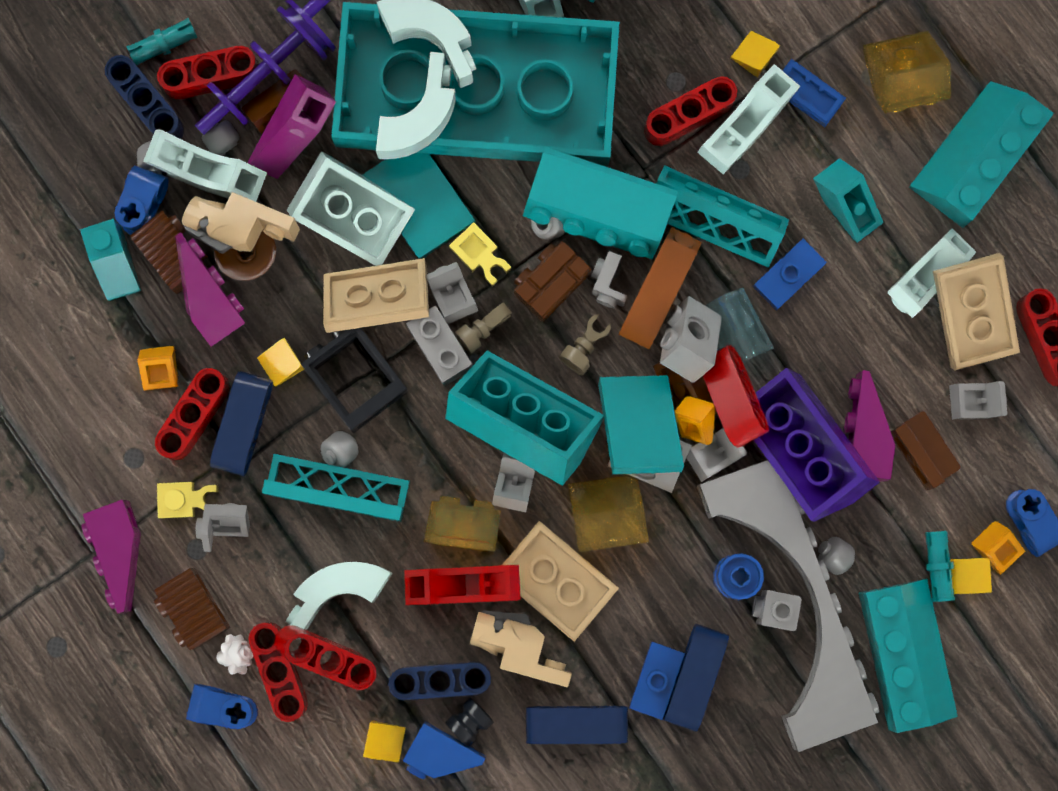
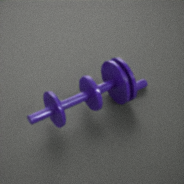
[194,0,336,135]

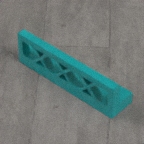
[656,165,789,268]
[262,454,410,522]

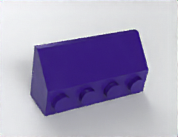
[754,368,880,522]

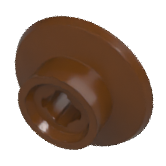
[214,229,276,281]

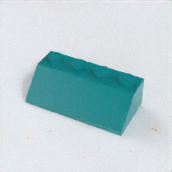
[909,81,1054,228]
[523,147,678,260]
[445,350,604,486]
[859,579,958,733]

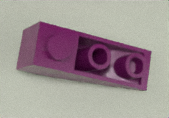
[247,74,336,179]
[175,232,245,347]
[844,370,895,482]
[81,499,141,614]

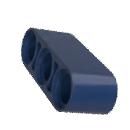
[105,55,184,139]
[210,371,273,476]
[663,624,729,732]
[388,661,491,700]
[526,706,628,744]

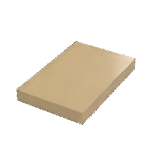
[933,253,1020,371]
[323,258,429,333]
[502,521,619,642]

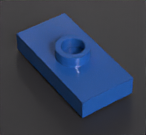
[782,59,846,127]
[753,238,827,311]
[629,642,685,720]

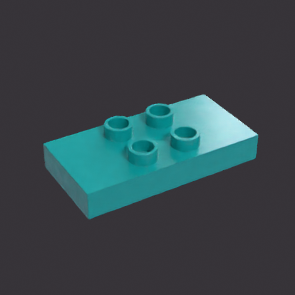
[331,2,620,167]

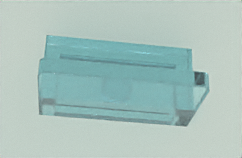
[705,288,774,363]

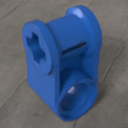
[114,166,169,235]
[1006,489,1058,557]
[186,684,258,729]

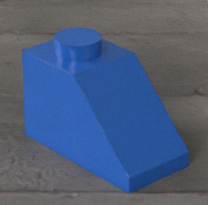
[403,721,486,780]

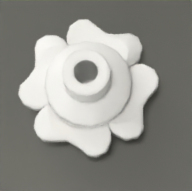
[216,634,253,675]

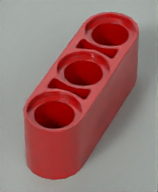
[157,46,259,99]
[644,76,737,146]
[1016,288,1058,387]
[703,345,770,448]
[155,368,230,460]
[248,622,308,722]
[275,625,377,690]

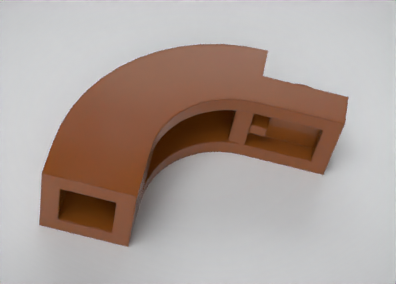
[619,227,702,349]

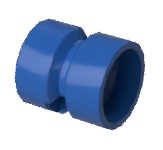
[713,554,764,600]

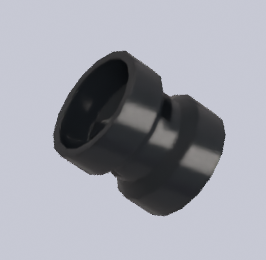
[445,697,494,747]

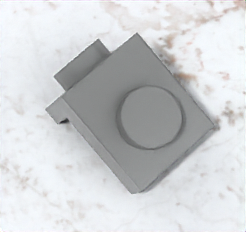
[591,251,627,309]
[426,262,478,324]
[949,381,1007,420]
[687,428,747,482]
[492,453,535,512]
[196,503,250,552]
[752,590,802,631]

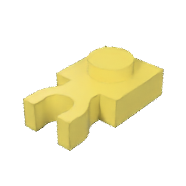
[449,222,511,287]
[157,482,218,519]

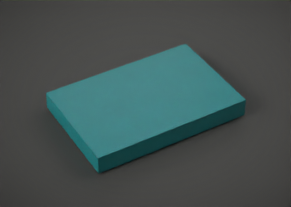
[362,153,476,259]
[598,375,684,475]

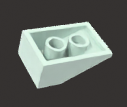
[287,151,415,266]

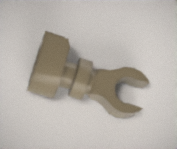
[454,302,512,355]
[559,314,611,376]

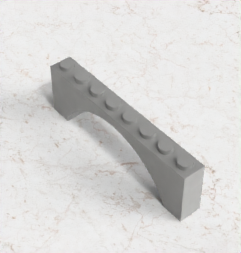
[696,460,879,752]

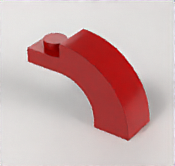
[404,565,521,605]

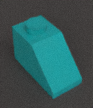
[813,158,884,243]
[80,219,141,301]

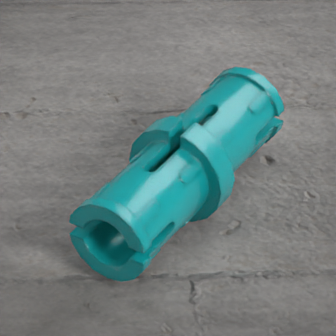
[126,18,198,66]
[925,531,955,602]

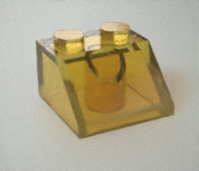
[863,31,951,113]
[568,475,649,553]
[424,496,501,553]

